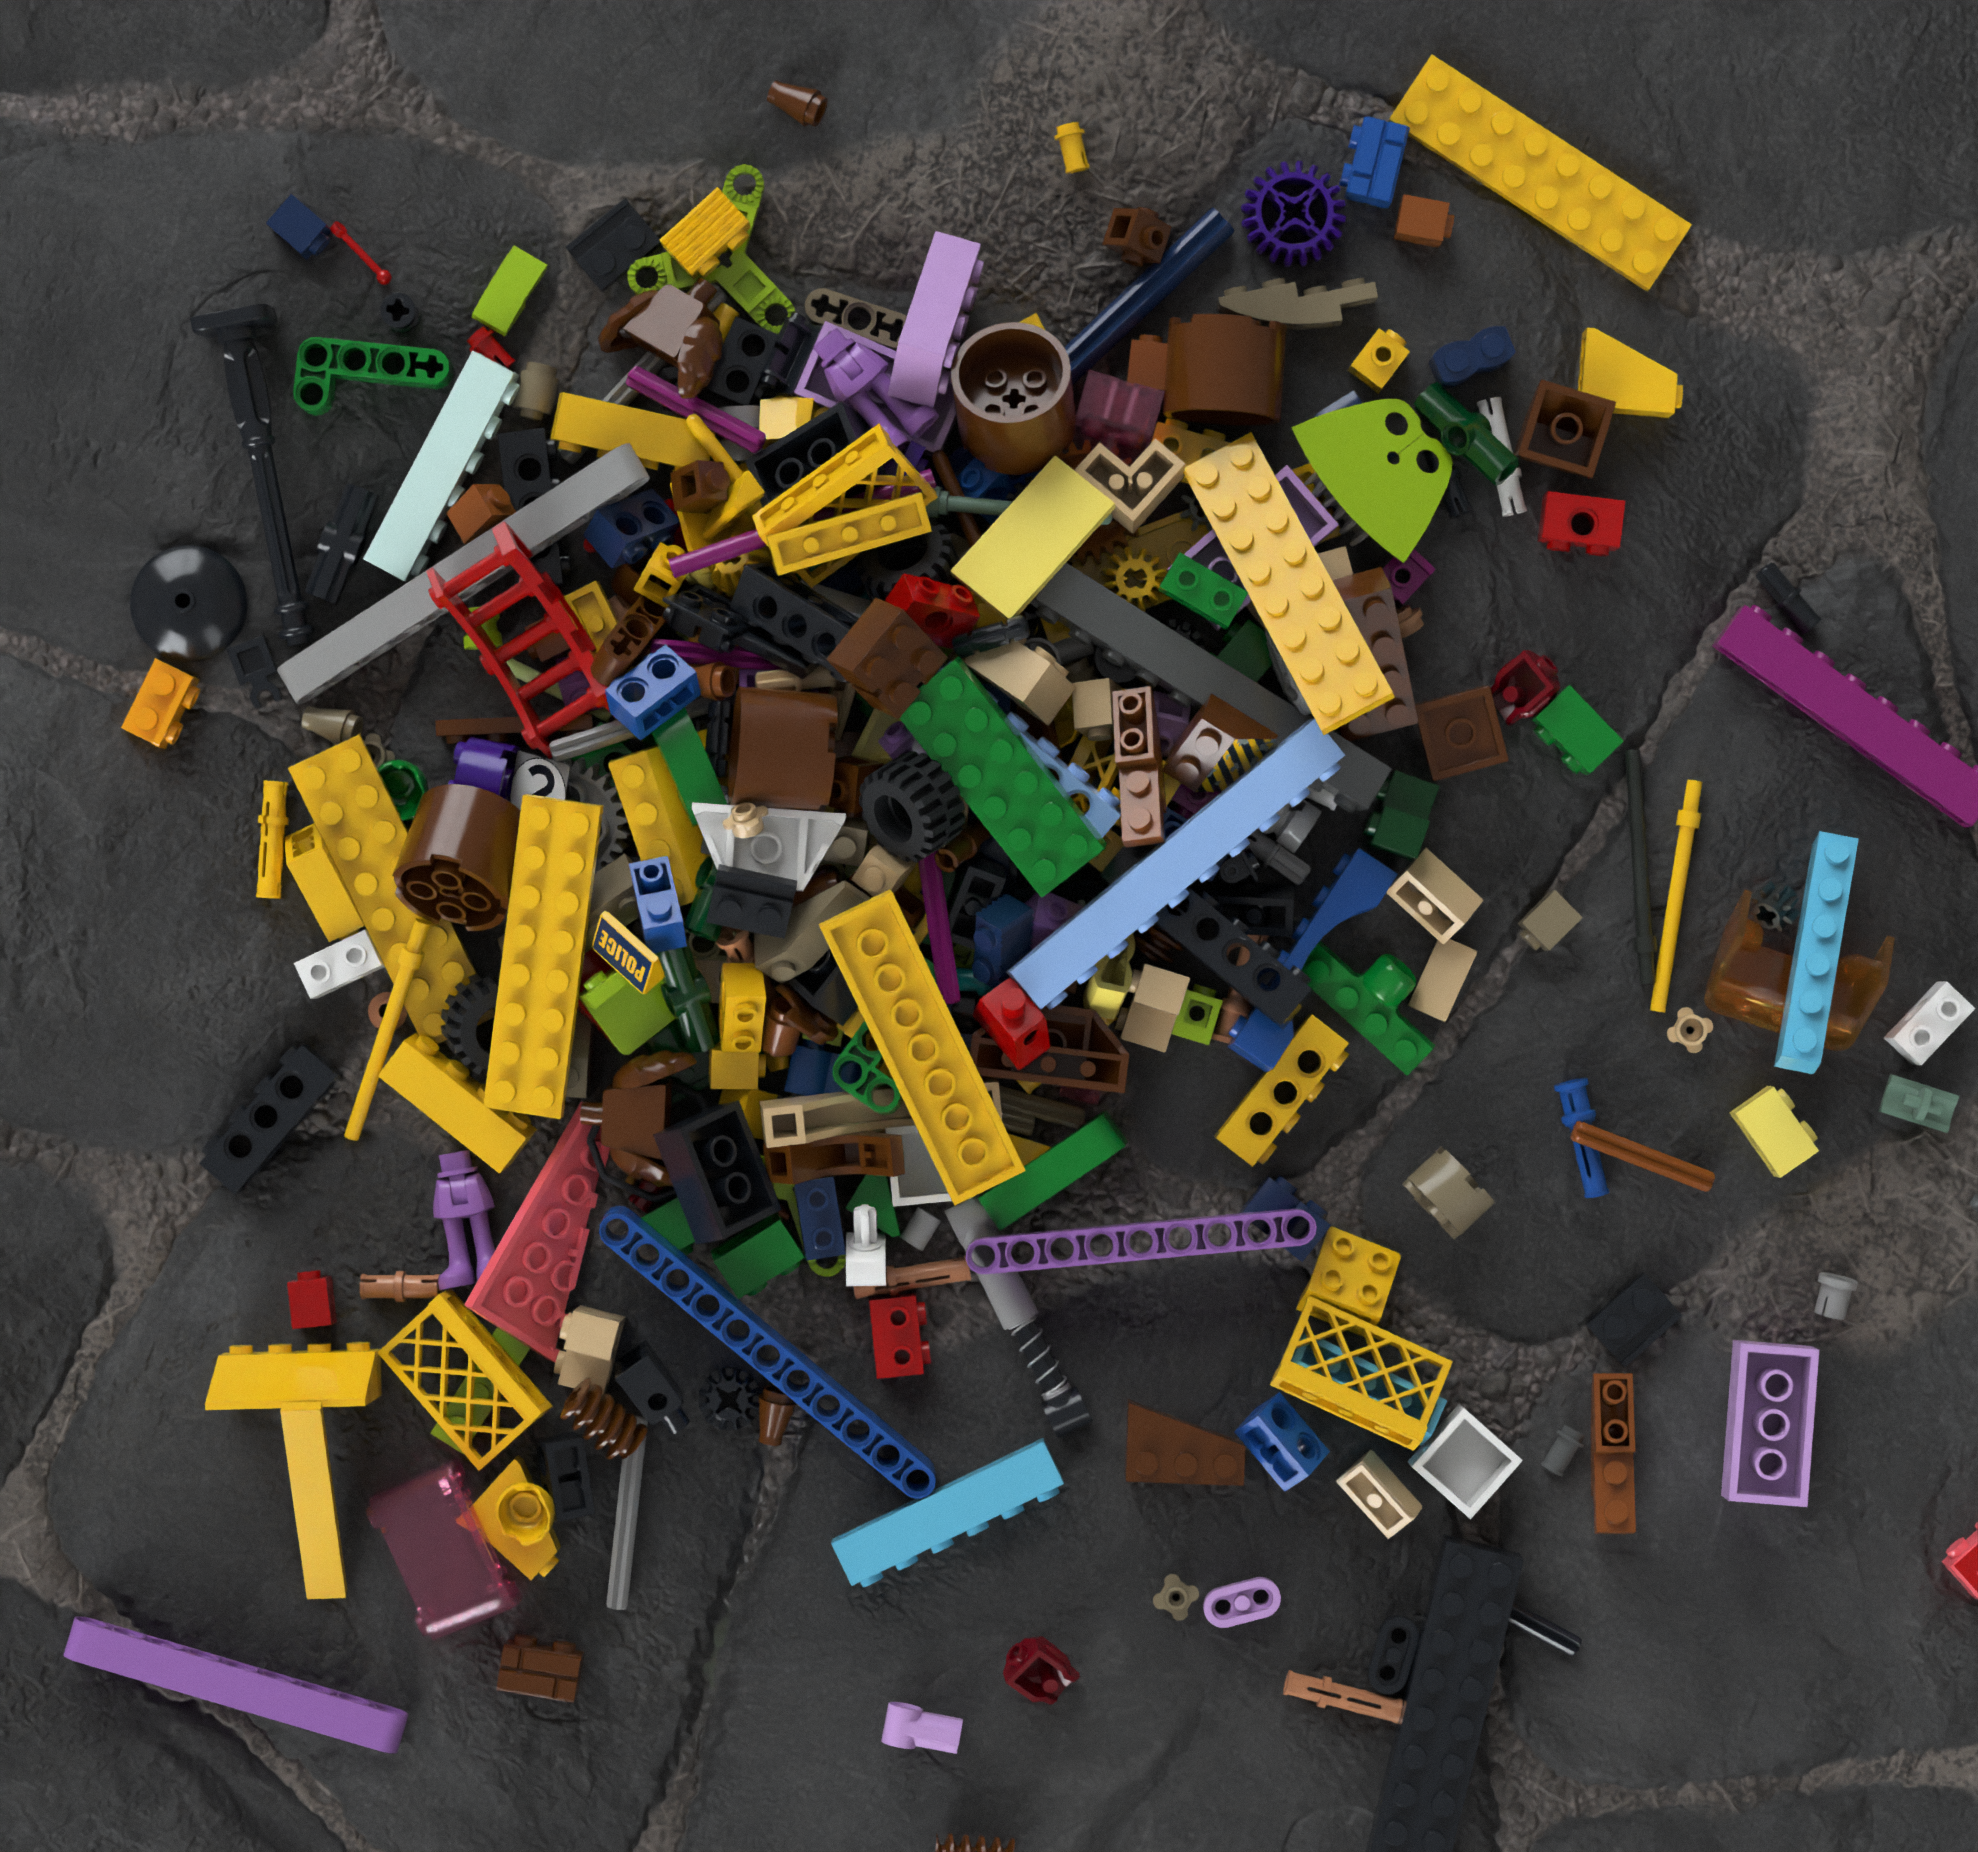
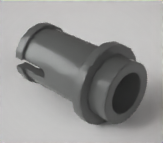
[1541,1424,1585,1477]

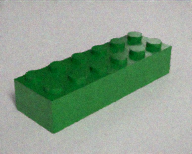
[899,656,1107,898]

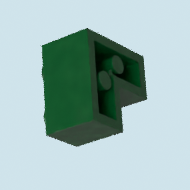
[1362,770,1439,861]

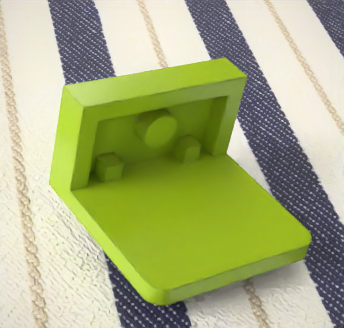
[579,967,676,1055]

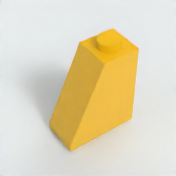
[1578,327,1683,418]
[284,823,364,942]
[462,1455,561,1580]

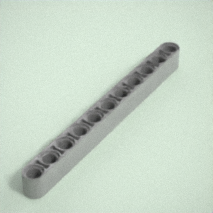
[277,443,650,704]

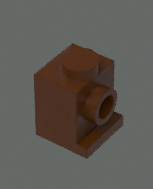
[670,460,730,514]

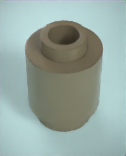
[513,362,559,422]

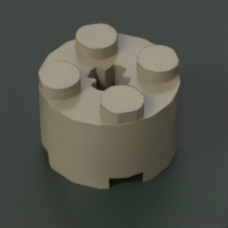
[1402,1146,1495,1240]

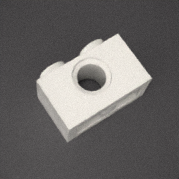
[294,930,385,999]
[1884,981,1975,1065]

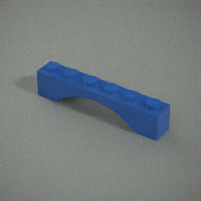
[1227,848,1398,1072]

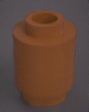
[761,997,801,1057]

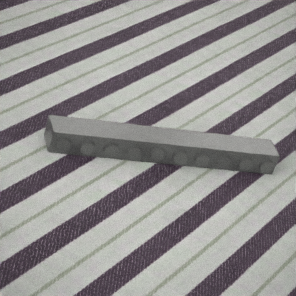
[1029,563,1392,812]

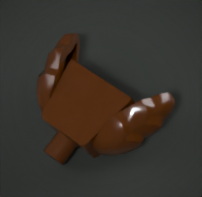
[598,277,723,399]
[580,1050,697,1187]

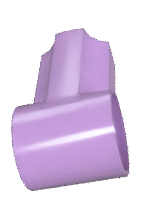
[881,1702,963,1754]

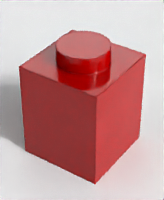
[287,1270,337,1329]

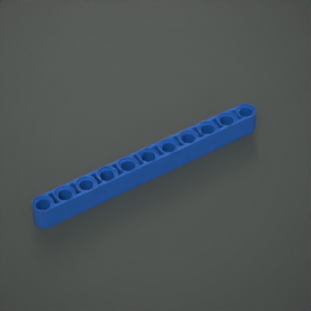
[599,1206,936,1499]

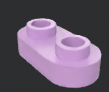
[1203,1577,1281,1628]

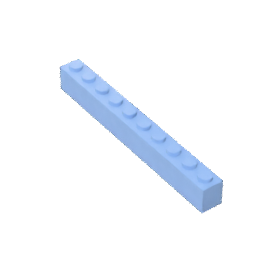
[1006,718,1345,1010]

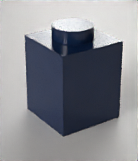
[266,194,331,260]

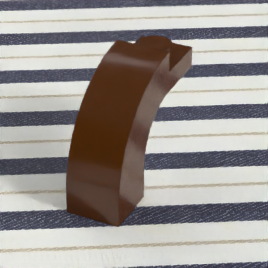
[763,1129,905,1185]

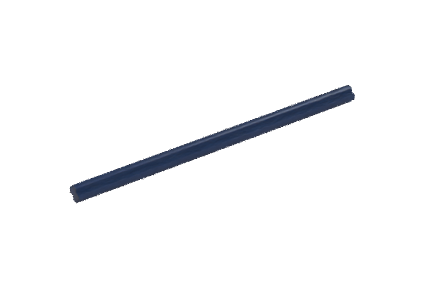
[818,207,1235,595]

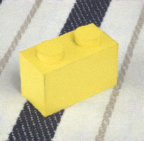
[1729,1086,1819,1178]

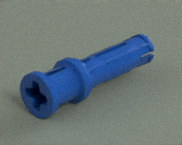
[1554,1077,1610,1198]

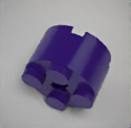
[448,737,521,801]

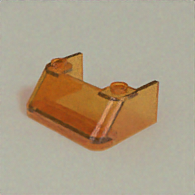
[1704,890,1895,1051]

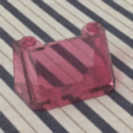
[366,1457,522,1640]

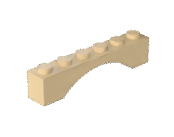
[759,1076,1002,1148]

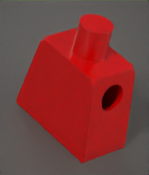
[973,977,1050,1071]

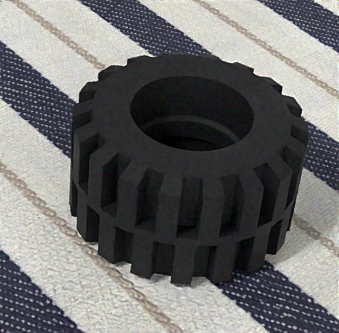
[856,518,962,603]
[859,751,965,862]
[441,971,500,1076]

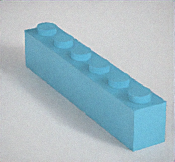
[1774,831,1859,1074]
[831,1438,1064,1587]

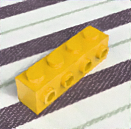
[550,392,715,472]
[378,1033,537,1174]

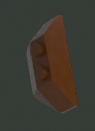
[970,1005,1129,1093]

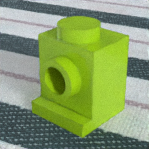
[1171,984,1223,1045]

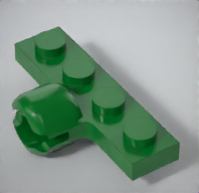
[1301,941,1435,1076]

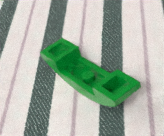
[635,678,727,827]

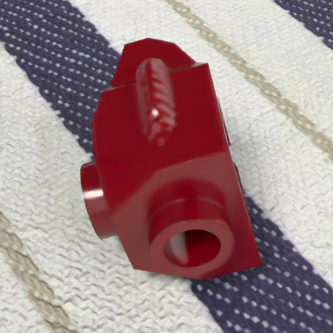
[1490,650,1560,726]
[1003,1636,1080,1705]

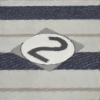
[509,751,570,810]

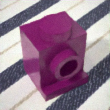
[1383,549,1436,607]

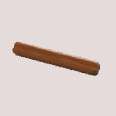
[1570,1121,1715,1192]

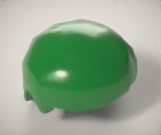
[378,759,429,822]

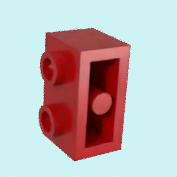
[869,1293,931,1379]

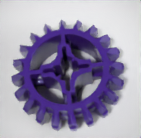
[1241,161,1346,267]

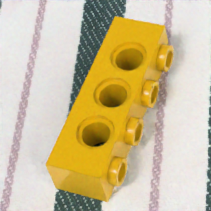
[1214,1014,1349,1167]

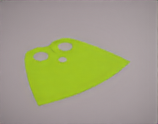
[1291,399,1453,563]

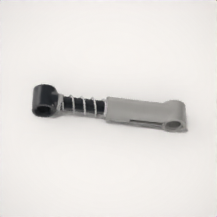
[945,1194,1093,1438]

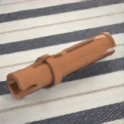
[853,1256,971,1299]
[1283,1670,1403,1724]

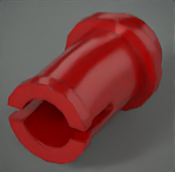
[467,326,516,368]

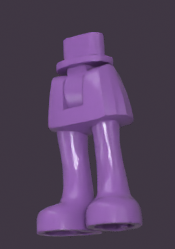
[813,328,939,461]
[433,1150,495,1290]

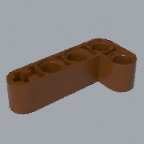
[590,554,690,686]

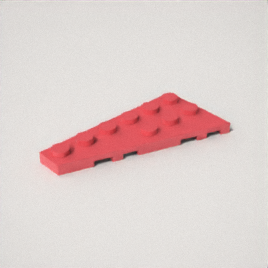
[464,1102,610,1363]

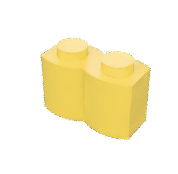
[1083,933,1135,1020]

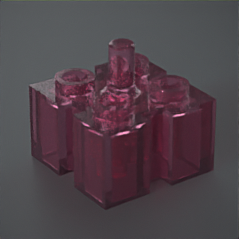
[1076,370,1165,454]

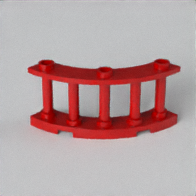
[426,521,610,759]

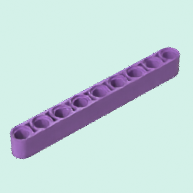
[966,1208,1317,1274]
[64,1616,408,1753]

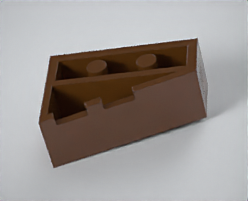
[1125,1399,1245,1486]

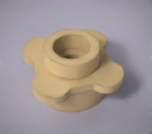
[722,803,768,838]
[1667,1007,1713,1053]

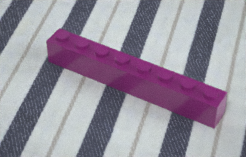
[1712,605,1978,828]

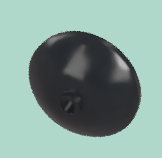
[130,545,248,662]

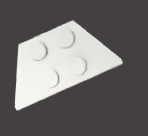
[692,802,846,891]

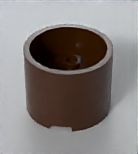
[1163,314,1287,426]
[951,322,1076,475]
[727,686,838,812]
[392,784,521,931]

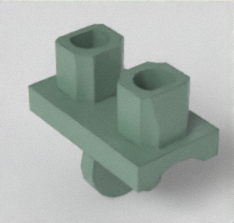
[1878,1074,1959,1133]

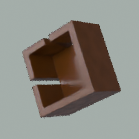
[826,598,948,720]

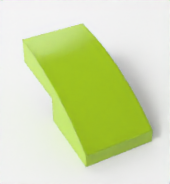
[472,245,547,337]

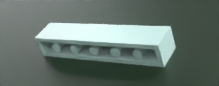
[363,351,520,581]

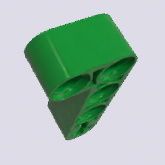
[293,337,454,416]
[833,958,936,1115]
[977,1110,1128,1231]

